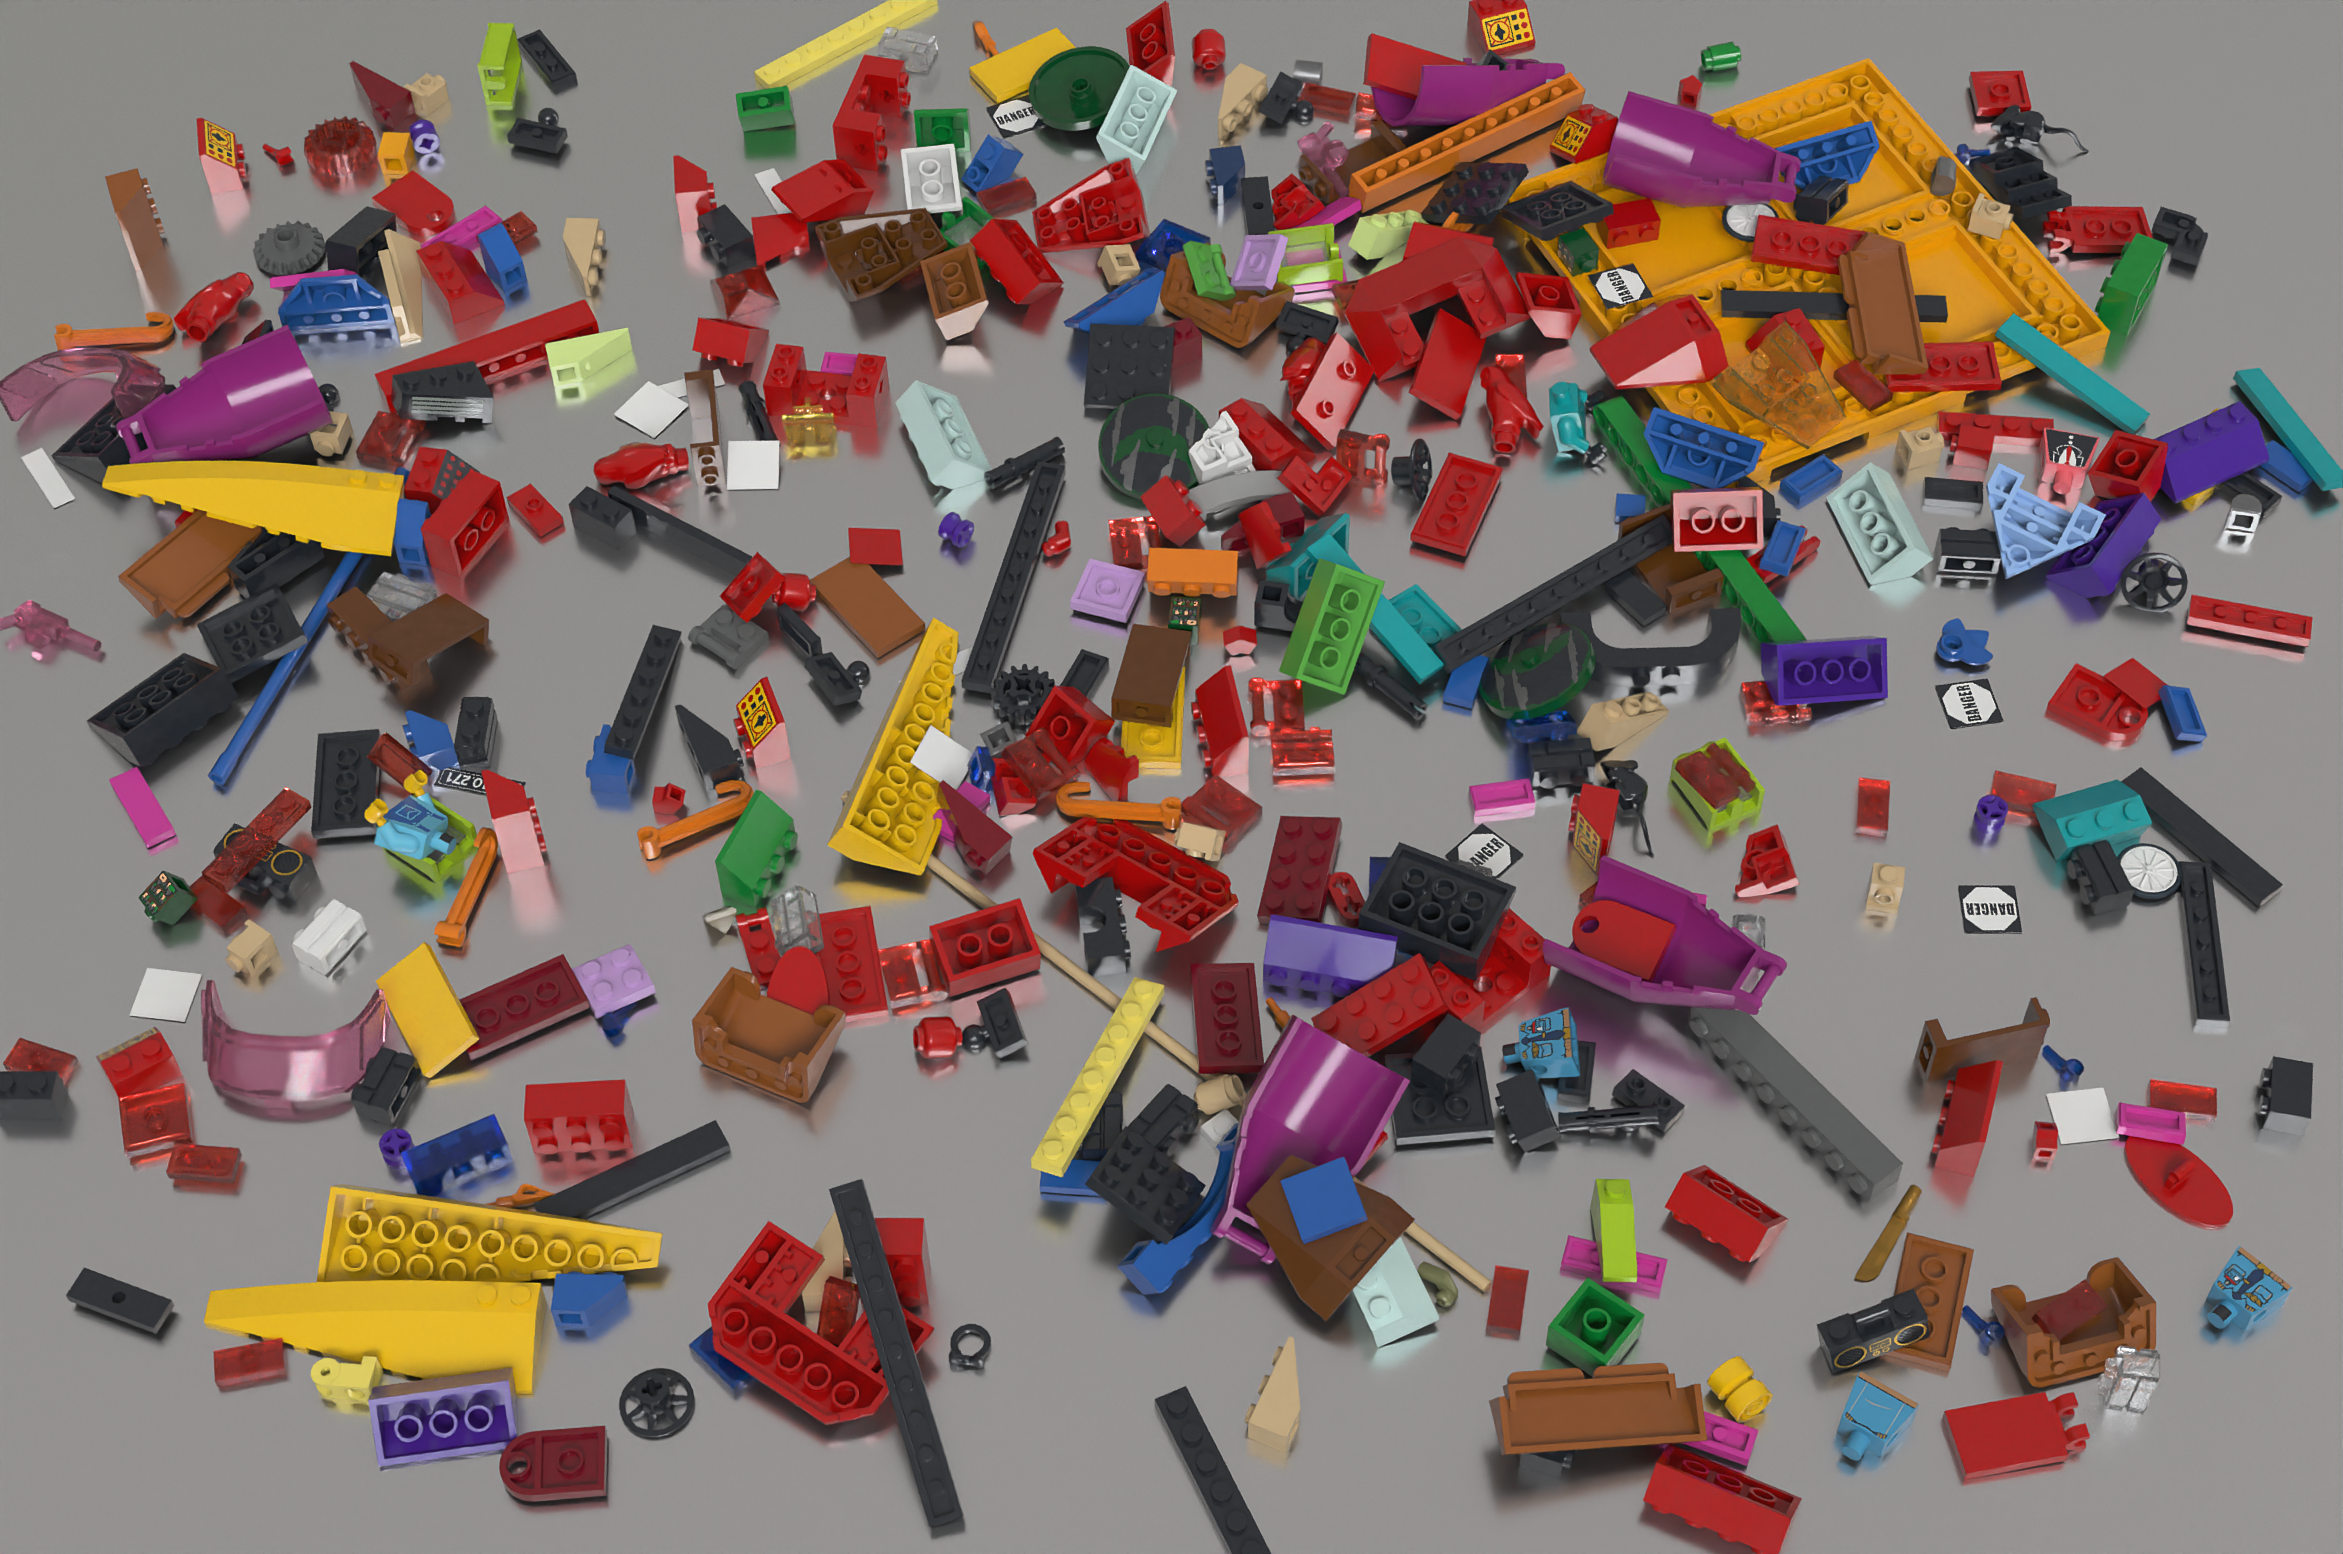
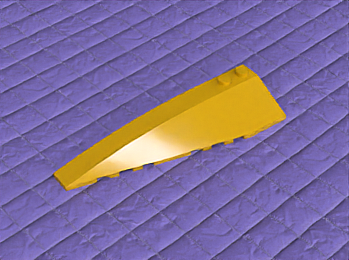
[102,461,404,556]
[827,617,959,876]
[317,1184,663,1282]
[204,1280,547,1394]

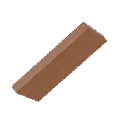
[810,557,926,658]
[1884,1232,1974,1372]

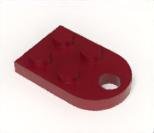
[499,1425,607,1501]

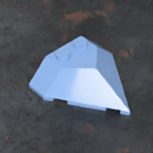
[1986,463,2106,579]

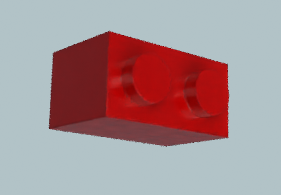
[1596,198,1661,249]
[1140,475,1206,547]

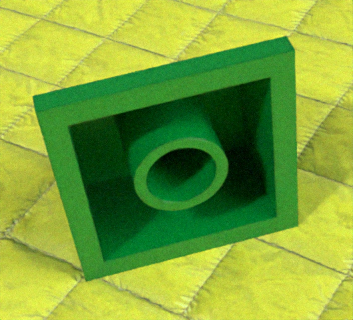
[914,108,971,152]

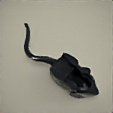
[1991,105,2089,153]
[1600,760,1654,857]

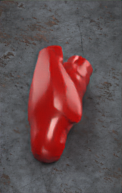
[174,272,254,342]
[1280,337,1325,409]
[1480,365,1544,453]
[593,442,689,489]

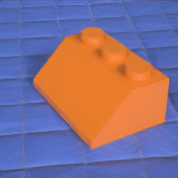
[1147,548,1239,598]

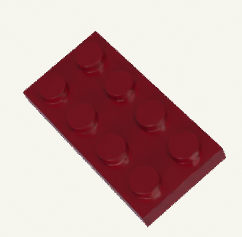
[1257,816,1343,924]
[459,954,590,1060]
[1190,963,1264,1074]

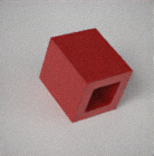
[1949,424,1995,470]

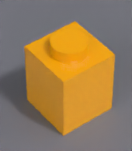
[377,132,415,175]

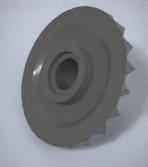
[253,220,325,275]

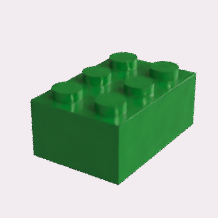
[2094,233,2168,336]

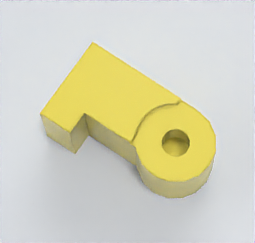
[311,1356,384,1402]

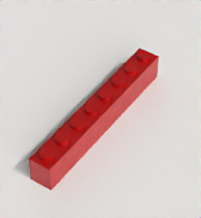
[374,299,599,415]

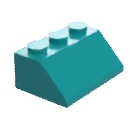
[1266,513,1350,601]
[2032,779,2152,861]

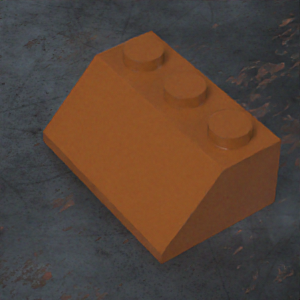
[105,168,165,271]
[920,242,989,341]

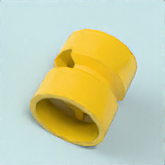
[1707,1356,1773,1423]

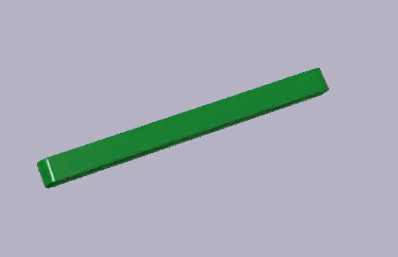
[1593,396,1807,643]

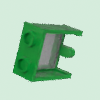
[940,196,995,269]

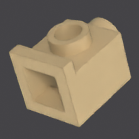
[404,73,449,116]
[1967,193,2014,239]
[1097,244,1141,287]
[310,411,353,456]
[1895,426,1944,470]
[1174,822,1226,861]
[1866,863,1905,914]
[225,919,278,977]

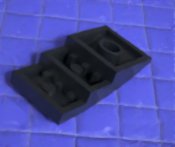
[1968,147,2072,219]

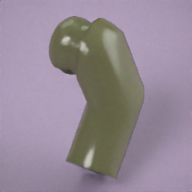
[1417,1261,1458,1307]

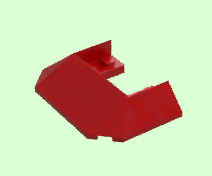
[1344,237,1532,382]
[1033,817,1239,953]
[708,1221,935,1425]

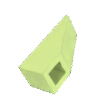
[1348,210,1429,260]
[545,328,632,387]

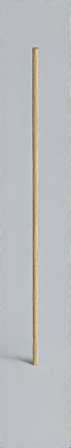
[841,791,1492,1292]

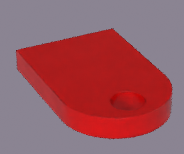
[372,170,455,236]
[2047,663,2148,741]
[1572,900,1677,983]

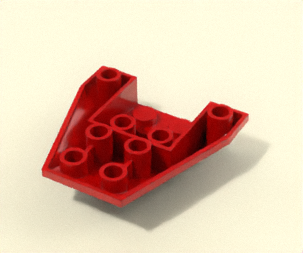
[1032,158,1150,253]
[1589,294,1730,389]

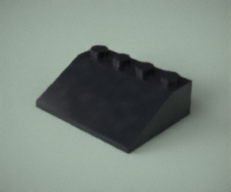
[51,384,176,483]
[87,653,239,767]
[1359,842,1516,981]

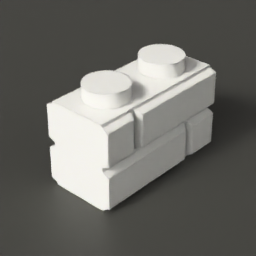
[291,899,366,975]

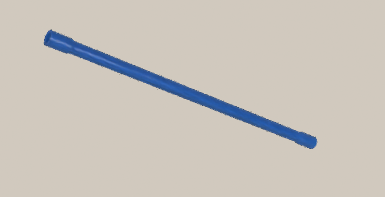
[208,467,410,785]

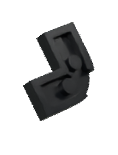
[2151,207,2208,265]

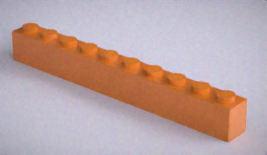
[1348,72,1586,213]

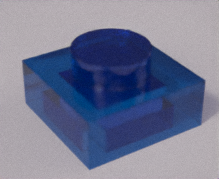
[967,746,995,790]

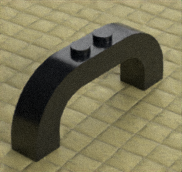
[1559,608,1741,686]

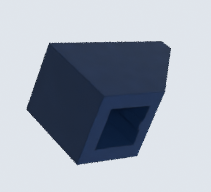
[1205,145,1245,206]

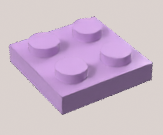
[1230,234,1289,291]
[1070,559,1145,623]
[572,944,656,1018]

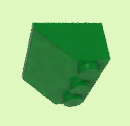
[715,789,798,908]

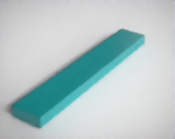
[1995,313,2150,434]
[2233,368,2343,491]
[1305,533,1444,684]

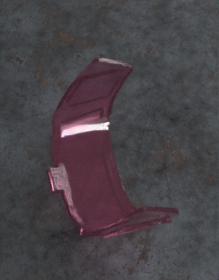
[0,348,165,422]
[201,980,390,1109]

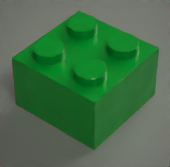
[1546,1277,1645,1376]

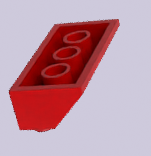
[1643,1444,1802,1554]

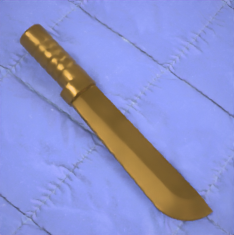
[1854,1185,1922,1281]

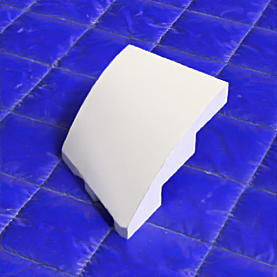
[1189,411,1256,513]

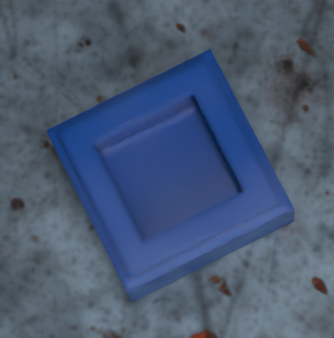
[1615,493,1646,522]

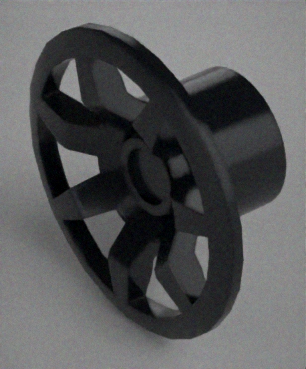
[1391,439,1433,502]
[2120,552,2188,612]
[619,1368,695,1437]

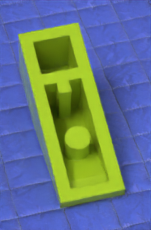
[1590,1179,1637,1282]

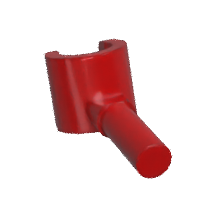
[262,144,294,166]

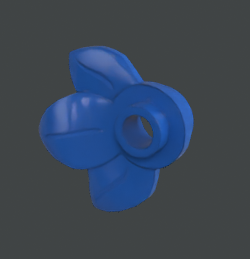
[1936,618,1993,665]

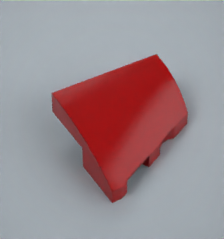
[1271,173,1325,231]
[751,213,810,270]
[1238,501,1292,569]
[1084,737,1139,802]
[988,752,1051,816]
[1735,824,1800,897]

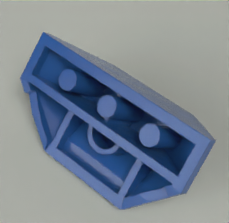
[1774,121,1880,191]
[1063,268,1165,335]
[278,274,395,331]
[1644,407,1764,489]

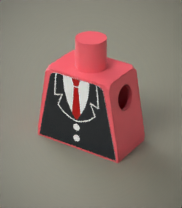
[2039,427,2100,494]

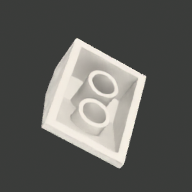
[901,144,962,214]

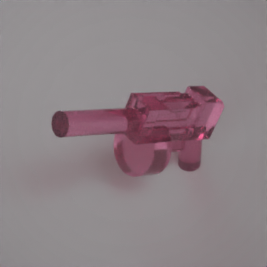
[1297,121,1349,198]
[0,600,102,652]

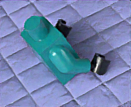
[1549,382,1607,464]

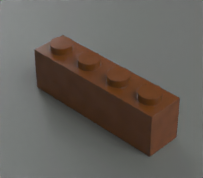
[327,586,430,691]

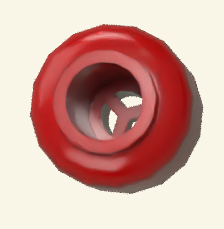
[1191,29,1226,70]
[771,573,816,612]
[913,1016,962,1059]

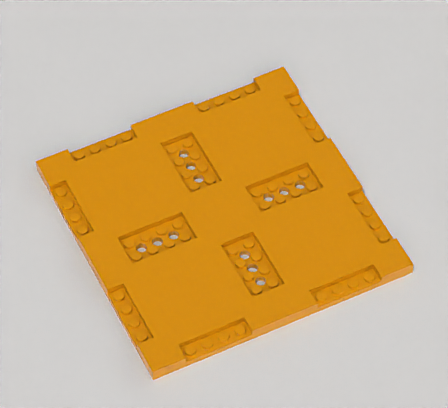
[1505,58,2111,488]

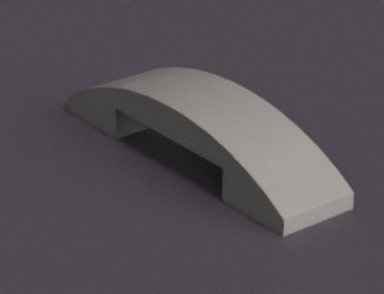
[1187,471,1289,521]

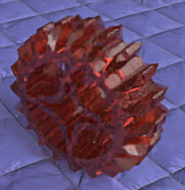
[304,116,377,179]

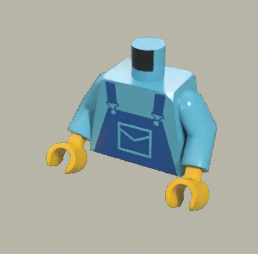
[365,770,457,860]

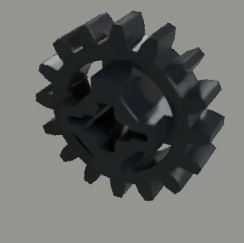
[991,664,1055,724]

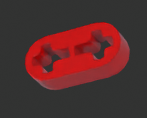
[1327,872,1365,928]

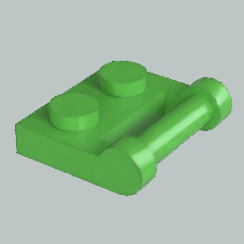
[1183,241,1236,301]

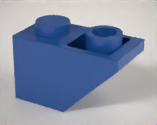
[961,134,1024,194]
[478,223,527,292]
[394,498,431,566]
[402,710,459,775]
[586,724,636,795]
[551,1271,628,1327]

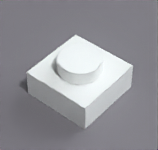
[1200,1109,1239,1153]

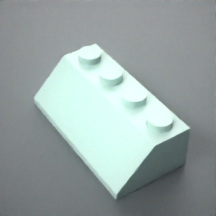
[1096,65,1177,174]
[895,380,992,490]
[1826,462,1934,585]
[1351,1237,1440,1348]

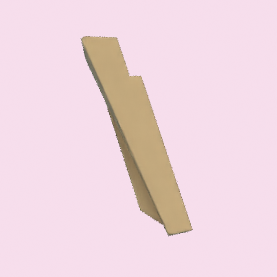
[378,229,423,343]

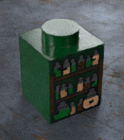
[1557,227,1599,277]
[1168,596,1201,645]
[138,870,198,925]

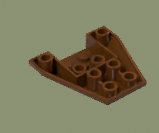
[815,208,947,302]
[1246,1155,1415,1321]

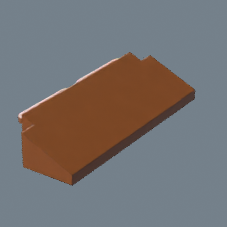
[1837,231,1928,375]
[118,510,262,619]
[1489,1363,1707,1455]

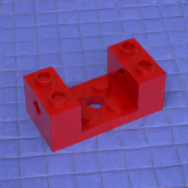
[832,54,911,172]
[763,344,890,429]
[1430,908,1551,1031]

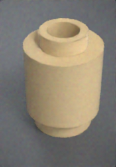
[1193,1074,1245,1115]

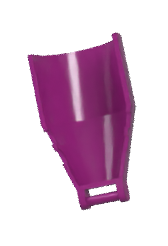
[1371,57,1565,126]
[1602,91,1801,208]
[116,325,333,464]
[1543,855,1787,1015]
[1211,1014,1410,1264]

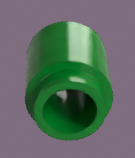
[1701,41,1741,72]

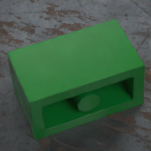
[736,86,795,132]

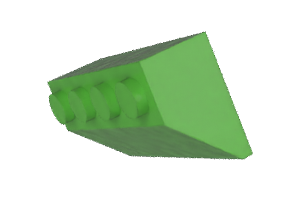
[1279,558,1385,695]

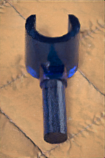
[1954,144,1990,165]
[602,1002,637,1038]
[2042,1045,2084,1082]
[1962,1305,2005,1346]

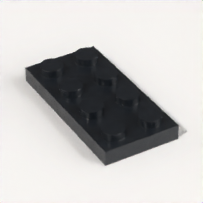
[311,729,381,839]

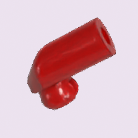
[1042,521,1071,557]

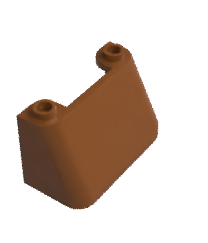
[1160,242,1295,348]
[692,967,846,1103]
[1991,1257,2156,1388]

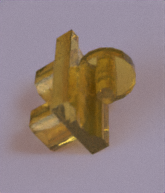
[782,397,836,444]

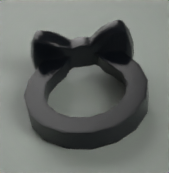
[948,1324,991,1369]

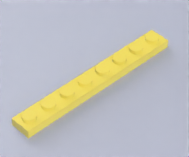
[754,0,938,89]
[1031,977,1164,1177]

